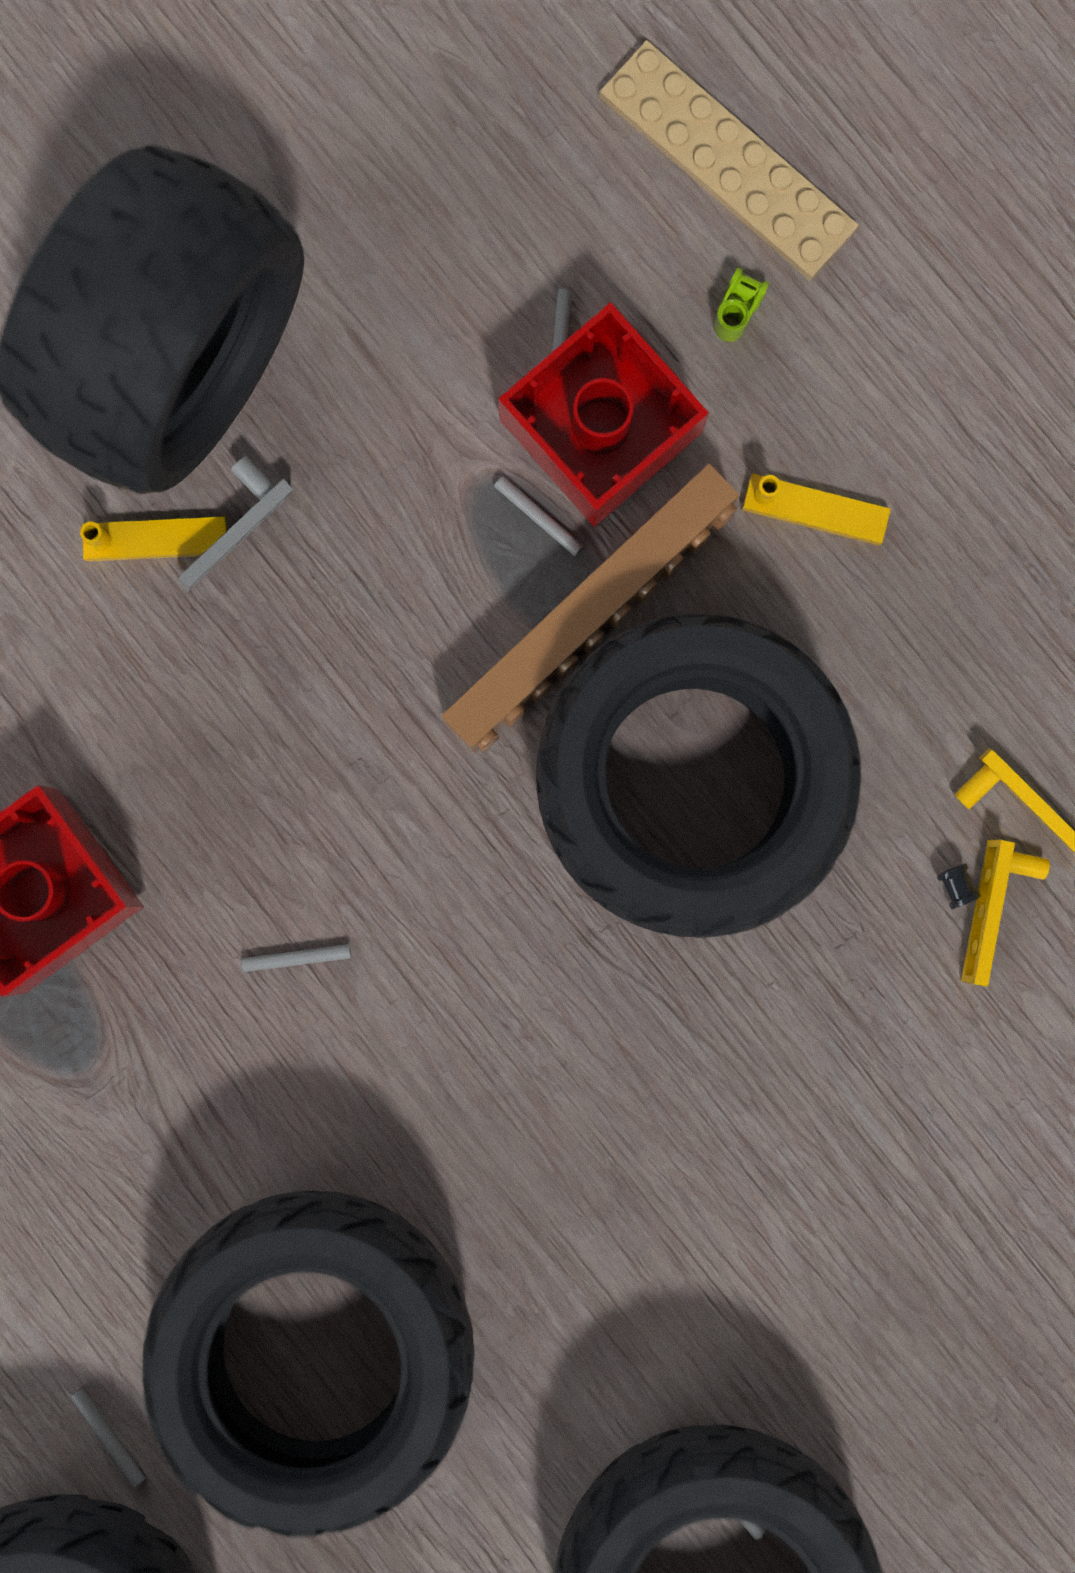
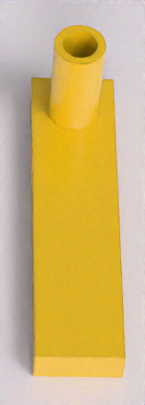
[742,473,891,546]
[80,516,228,562]
[954,748,1075,854]
[961,840,1050,987]

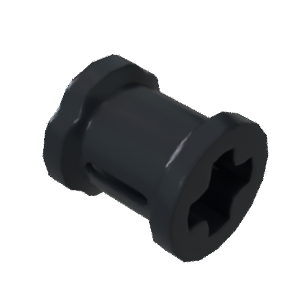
[936,863,981,909]

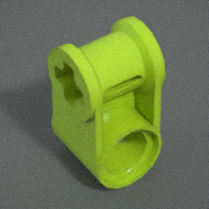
[713,267,770,342]

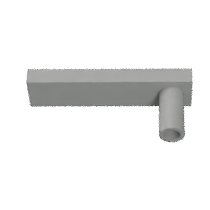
[177,455,293,593]

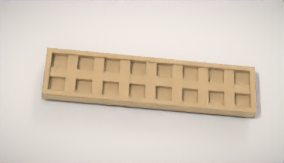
[599,40,859,281]

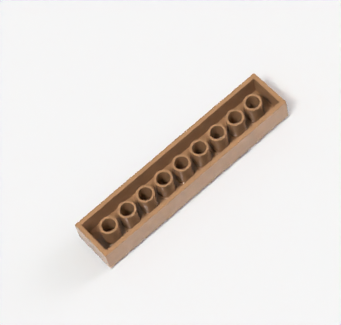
[441,463,740,753]

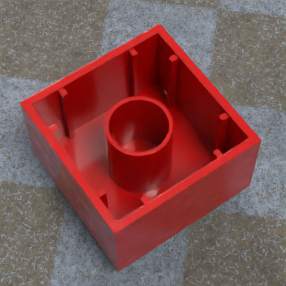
[498,302,709,527]
[0,785,144,997]

